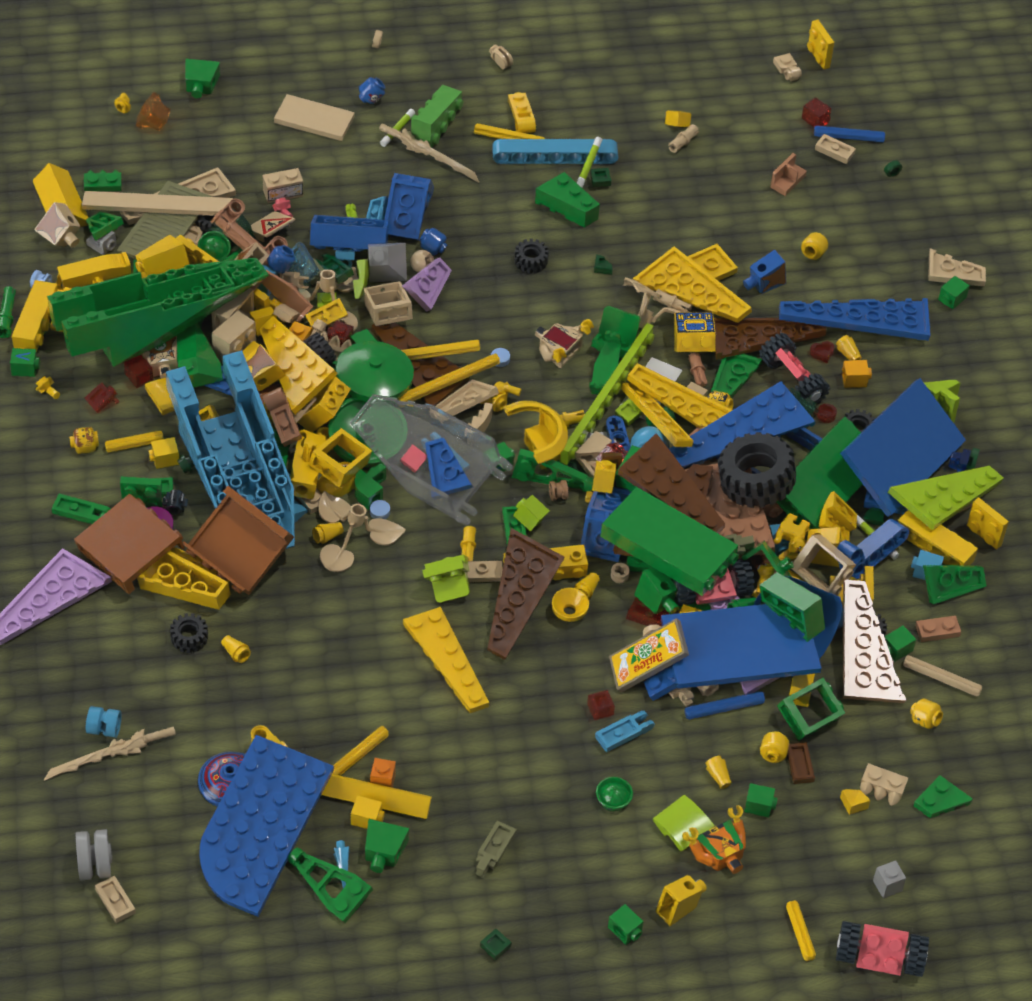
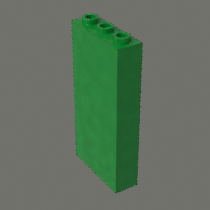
[776,417,862,535]
[600,487,739,596]

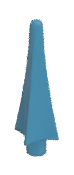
[334,840,349,888]

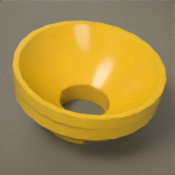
[552,588,589,622]

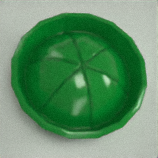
[198,231,231,262]
[596,777,633,811]

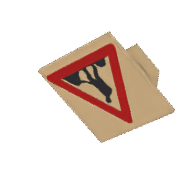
[245,211,295,242]

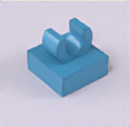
[335,248,355,267]

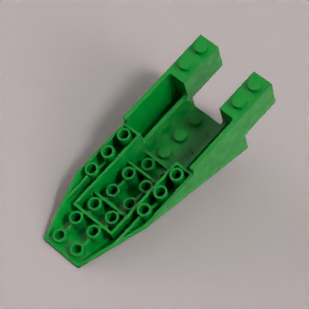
[47,258,269,367]

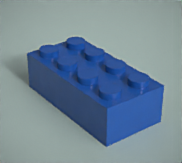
[310,215,389,251]

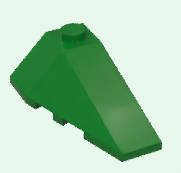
[177,323,223,388]

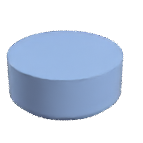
[491,348,510,367]
[370,500,390,519]

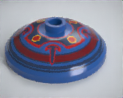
[198,752,245,807]

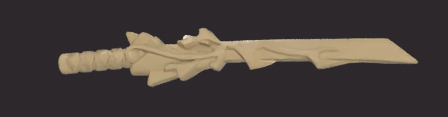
[379,123,479,183]
[44,727,176,781]

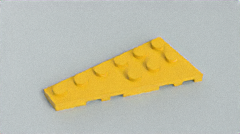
[633,246,752,323]
[259,316,338,415]

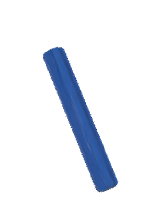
[814,126,885,142]
[684,691,765,719]

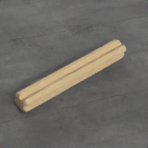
[903,655,982,696]

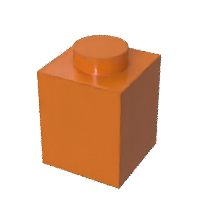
[370,758,396,788]

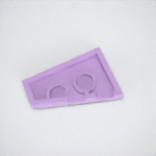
[402,258,452,311]

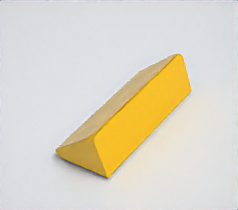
[789,674,815,707]

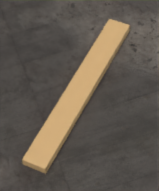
[82,191,233,216]

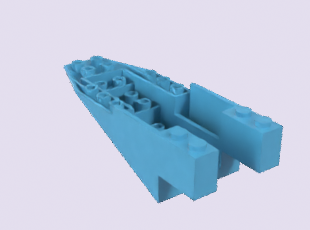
[166,350,295,549]

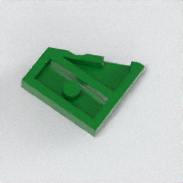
[913,775,973,818]

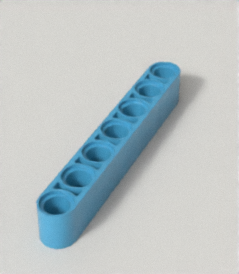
[492,139,618,164]

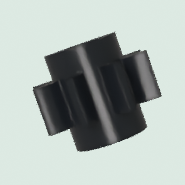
[162,490,188,515]

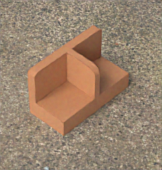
[770,153,807,196]

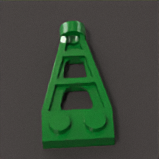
[511,448,593,492]
[288,847,374,923]

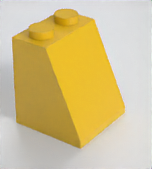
[135,235,189,278]

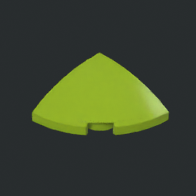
[353,259,369,299]

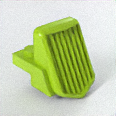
[923,380,961,423]
[422,554,470,603]

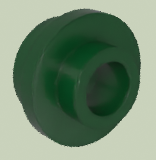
[177,455,194,474]

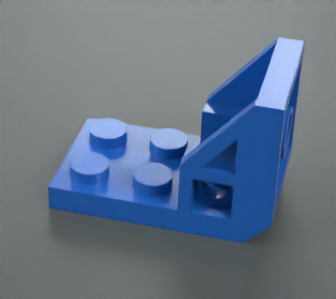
[384,173,434,241]
[581,486,632,562]

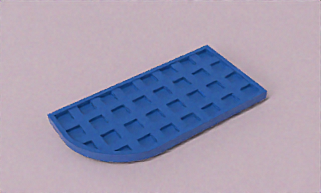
[200,735,334,917]

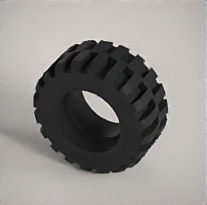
[718,432,797,508]

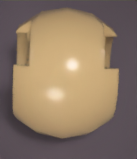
[410,250,434,272]

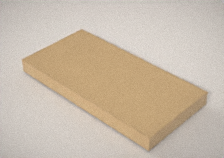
[274,94,355,141]

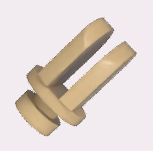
[489,45,513,70]

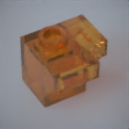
[136,92,171,131]

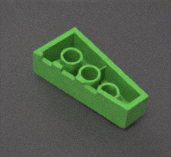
[411,85,464,148]

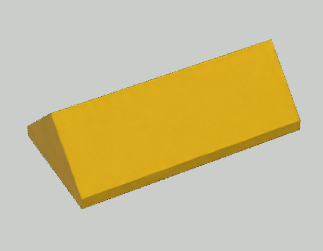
[33,163,89,227]

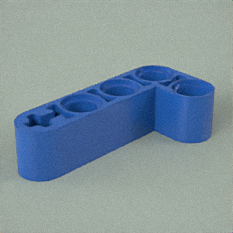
[837,519,909,579]

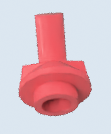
[272,197,293,217]

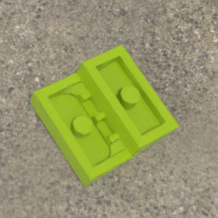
[652,795,715,852]

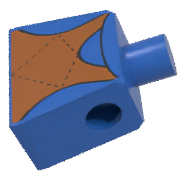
[743,250,786,294]

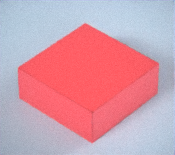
[400,444,427,473]

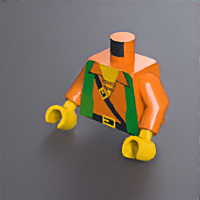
[682,805,746,874]

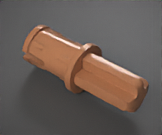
[688,352,707,387]

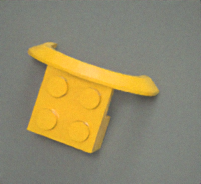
[503,401,568,469]

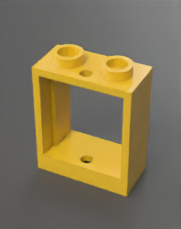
[298,377,351,432]
[309,428,372,488]

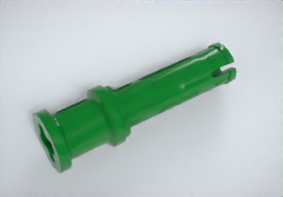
[0,286,16,338]

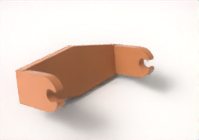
[251,270,313,323]

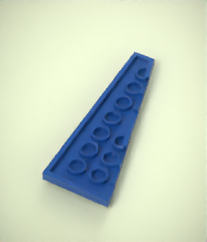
[779,298,930,341]
[669,381,815,469]

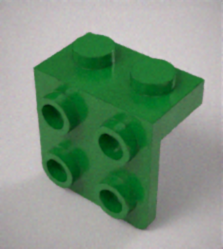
[591,306,641,358]

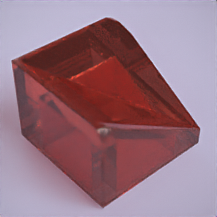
[587,690,615,720]

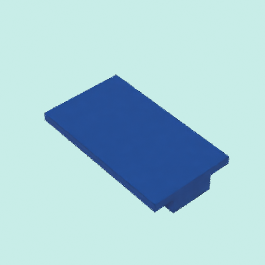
[840,378,966,517]
[661,604,821,689]

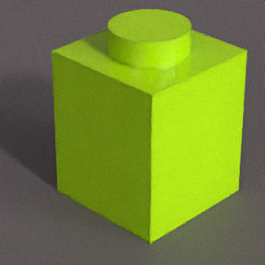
[513,495,550,532]

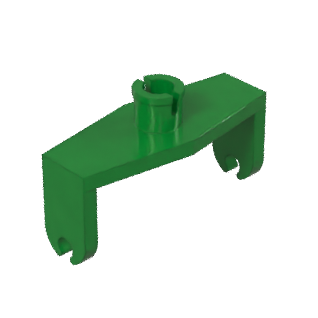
[589,331,622,395]
[741,540,794,577]

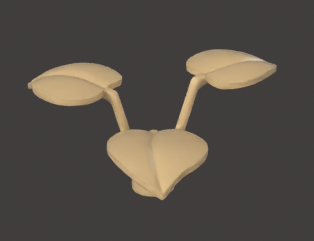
[298,267,358,333]
[624,277,681,329]
[318,491,406,572]

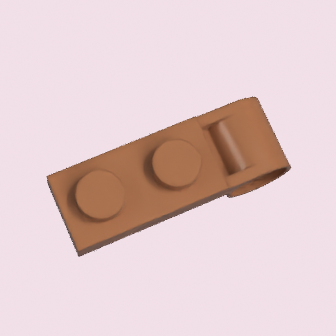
[262,387,302,447]

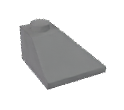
[368,243,407,282]

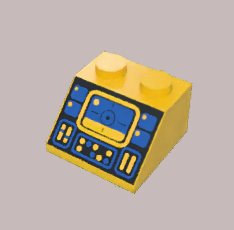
[674,312,715,352]

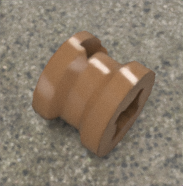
[549,480,568,501]

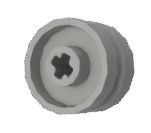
[76,829,112,880]

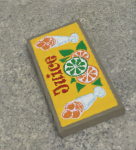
[609,618,689,693]

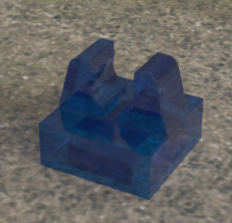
[948,449,971,472]

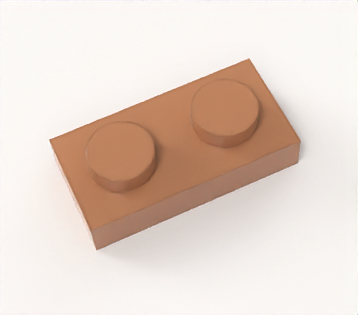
[915,616,961,642]

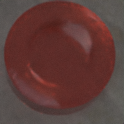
[817,404,837,423]

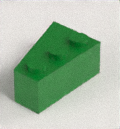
[535,172,600,228]
[760,572,825,642]

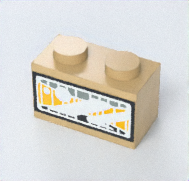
[263,168,304,203]

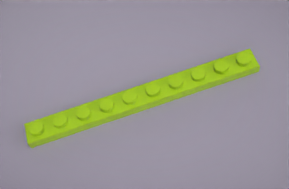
[560,323,655,465]

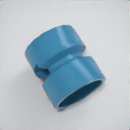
[86,706,122,738]

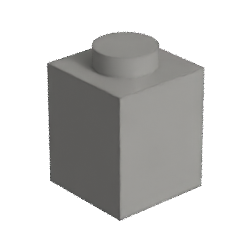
[873,861,906,898]

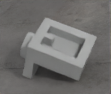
[86,231,116,255]

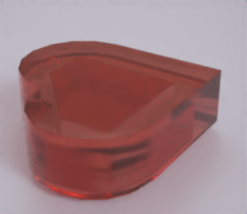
[810,341,835,363]

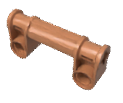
[210,199,288,267]

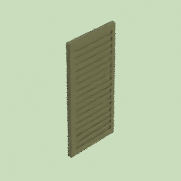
[117,181,212,259]

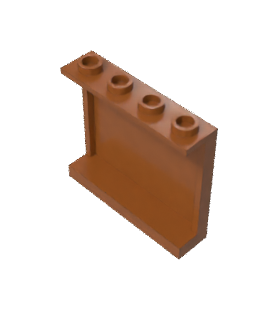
[182,486,294,595]
[74,494,185,594]

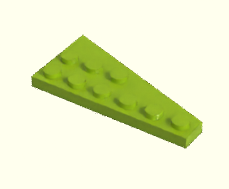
[888,466,1004,530]

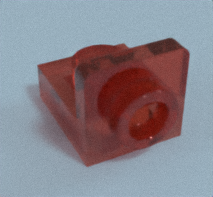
[84,382,120,413]

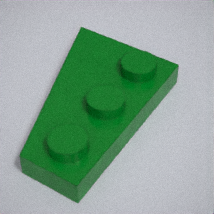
[711,354,762,398]
[923,565,987,604]

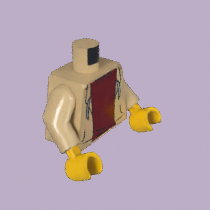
[535,319,594,368]

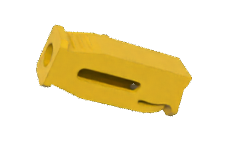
[56,252,131,290]
[290,429,326,499]

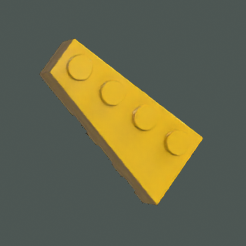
[137,551,231,610]

